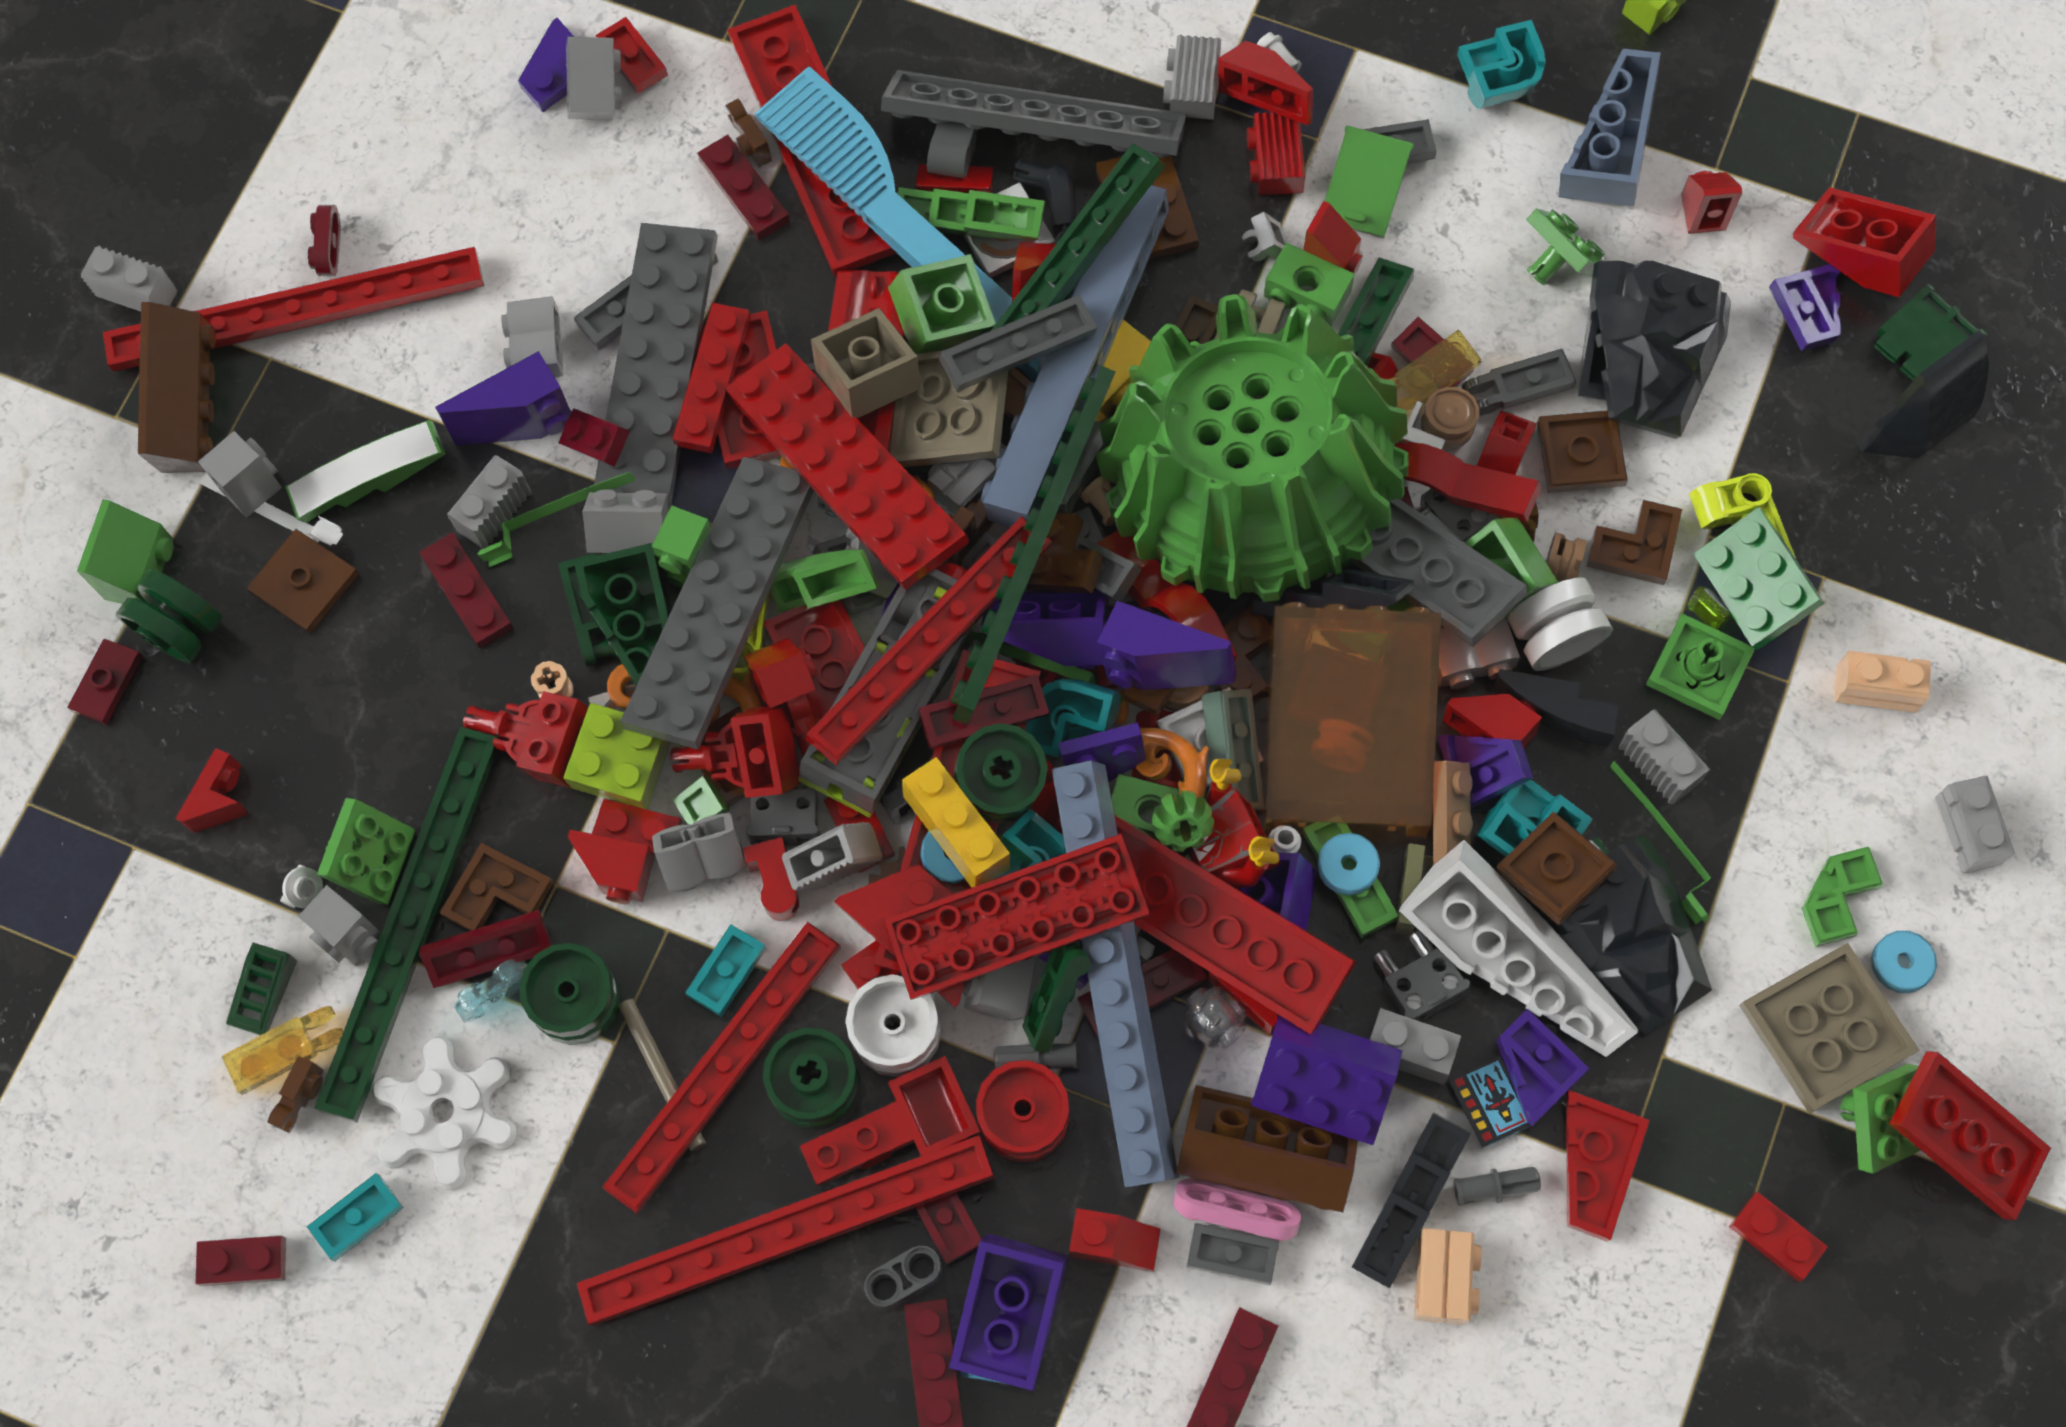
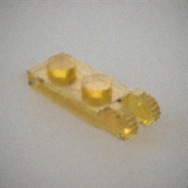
[1389,329,1482,413]
[222,1005,343,1095]

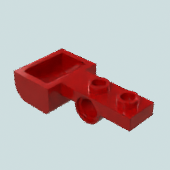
[800,1056,981,1187]

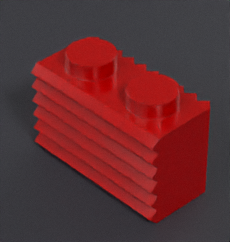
[1246,112,1306,195]

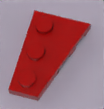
[1566,1090,1650,1242]

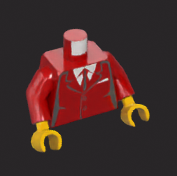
[1185,759,1281,888]

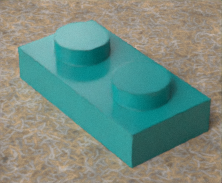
[685,924,767,1017]
[307,1173,404,1262]

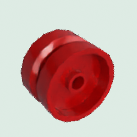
[976,1060,1070,1163]

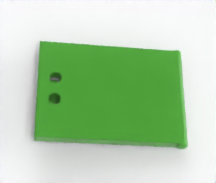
[1325,125,1414,238]

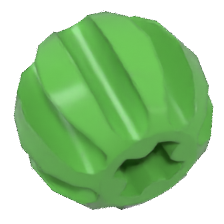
[1152,790,1214,852]

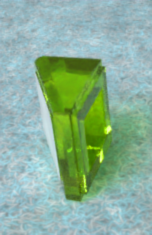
[1687,586,1733,630]

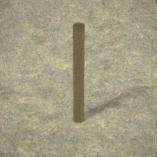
[618,999,706,1151]

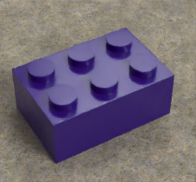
[1251,1015,1403,1145]

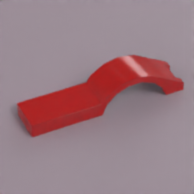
[1394,442,1542,522]
[1096,531,1237,661]

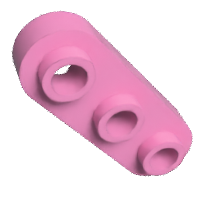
[1173,1178,1301,1241]

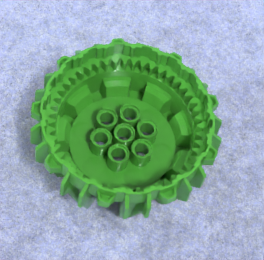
[1096,294,1409,602]

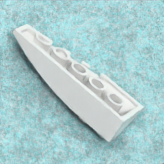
[1399,840,1638,1057]

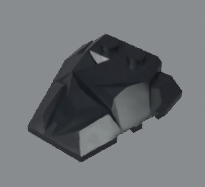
[1590,261,1731,439]
[1532,834,1712,1037]

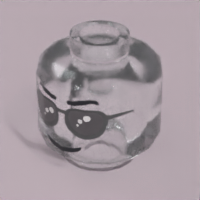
[1184,986,1247,1049]

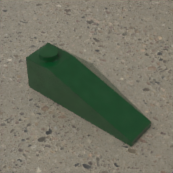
[574,543,670,686]

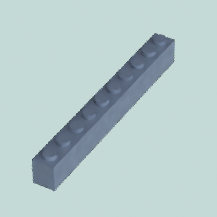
[981,185,1169,527]
[1052,761,1179,1188]

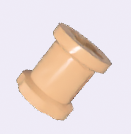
[1081,476,1115,527]
[531,661,574,698]

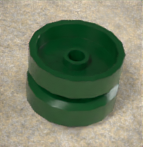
[116,568,223,664]
[952,723,1048,823]
[519,943,620,1045]
[763,1028,860,1130]

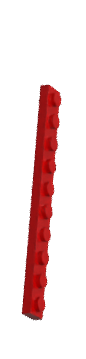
[103,247,484,372]
[577,1135,995,1326]

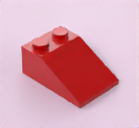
[1793,187,1936,297]

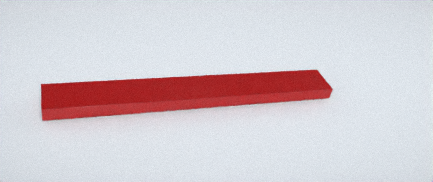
[805,516,1052,766]
[602,921,841,1214]

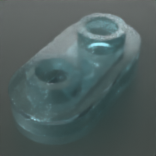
[454,959,527,1022]

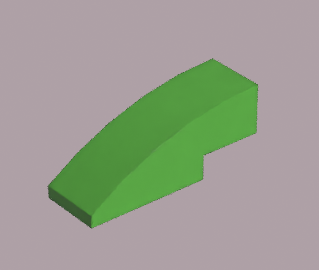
[770,549,879,612]

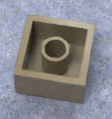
[811,308,921,418]

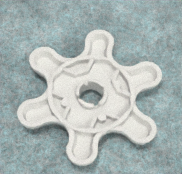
[372,1036,518,1190]

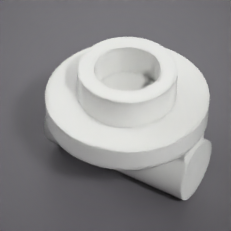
[280,865,323,908]

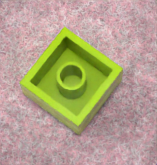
[563,702,671,810]

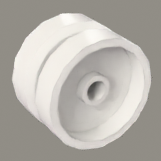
[1507,578,1613,671]
[845,975,941,1077]

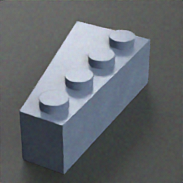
[1559,49,1661,206]

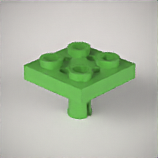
[1526,208,1605,286]
[1646,613,1755,720]
[317,798,416,905]
[1840,1064,1921,1173]

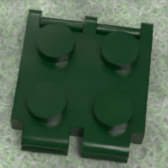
[1874,283,1988,381]

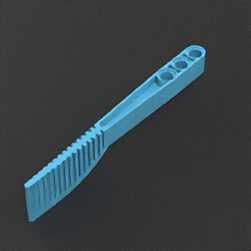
[754,66,1040,382]

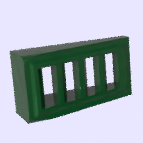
[226,942,297,1037]

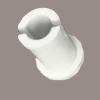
[1257,32,1302,72]
[1269,825,1301,853]

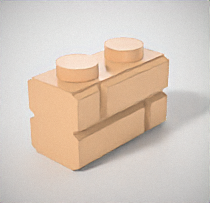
[1835,651,1931,713]
[1414,1228,1482,1325]

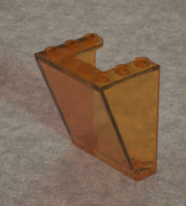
[1264,603,1441,838]

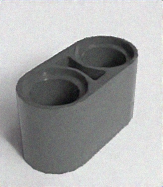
[927,121,977,178]
[864,1246,943,1311]

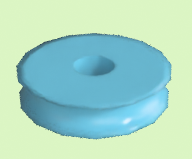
[1317,833,1380,895]
[1871,931,1937,993]

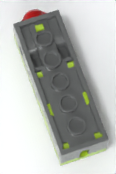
[798,563,979,818]

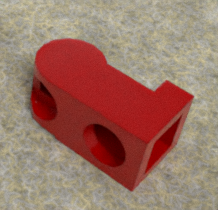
[742,837,800,921]

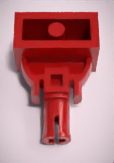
[743,638,822,757]
[463,691,588,789]
[670,704,801,798]

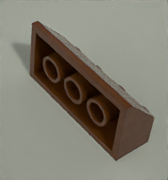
[138,302,216,473]
[1176,1085,1358,1213]

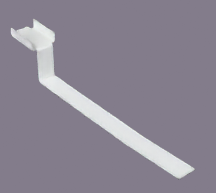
[198,472,343,546]

